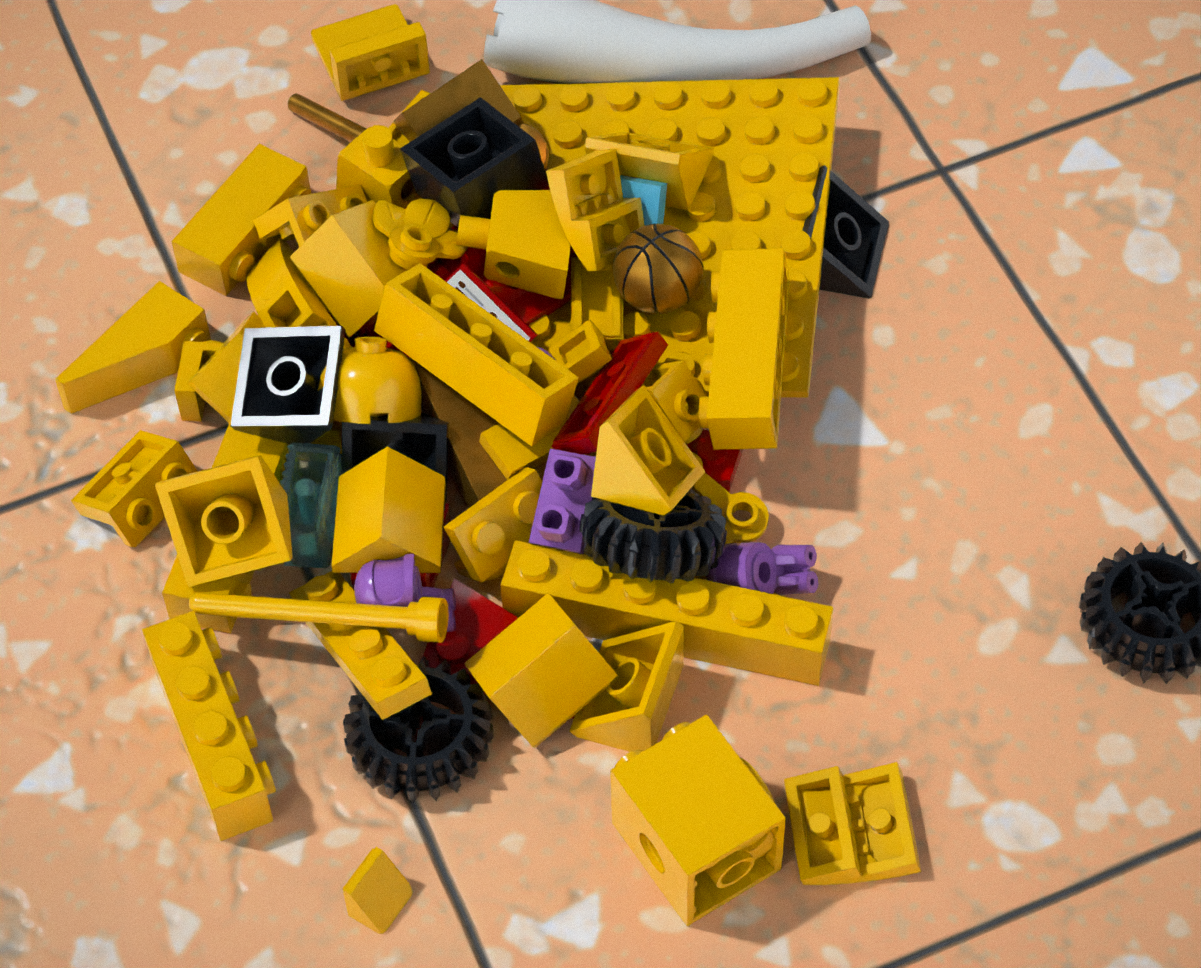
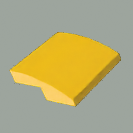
[546,149,645,271]
[784,762,921,885]

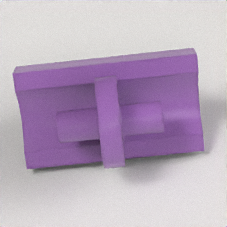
[529,449,596,555]

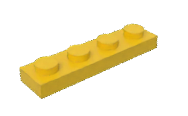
[289,571,432,720]

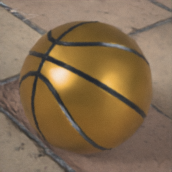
[612,224,703,314]

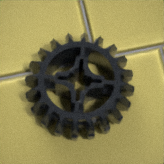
[579,489,727,584]
[1079,542,1201,684]
[343,655,494,803]

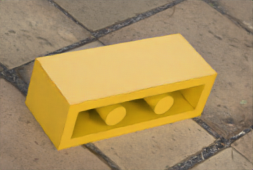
[171,143,312,296]

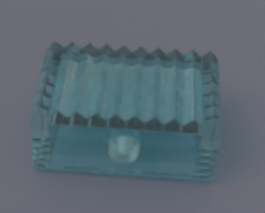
[280,442,342,569]

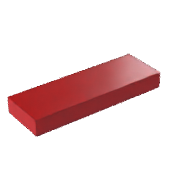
[551,332,668,455]

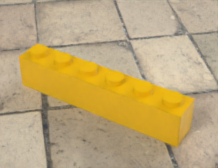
[500,540,833,686]

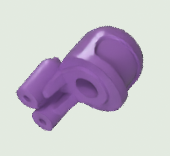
[706,542,818,595]
[354,553,456,632]

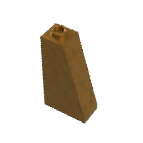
[410,358,547,508]

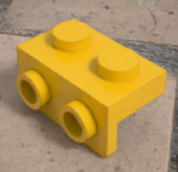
[444,467,542,583]

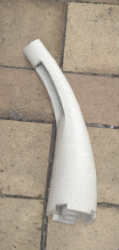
[484,0,871,84]

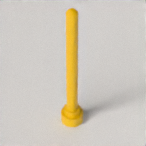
[189,593,449,643]

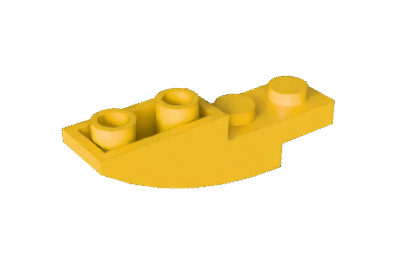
[246,238,352,349]

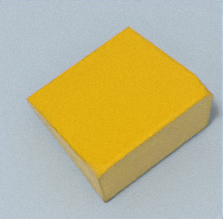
[342,846,413,934]

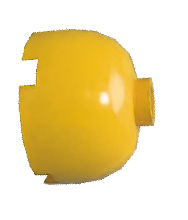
[318,337,421,424]

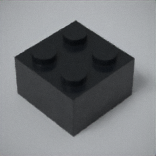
[400,97,549,228]

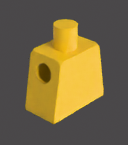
[336,125,423,209]
[456,190,571,299]

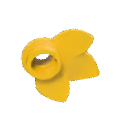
[373,198,468,270]

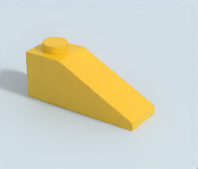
[55,281,211,414]

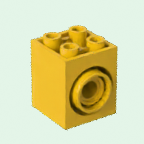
[610,714,786,926]

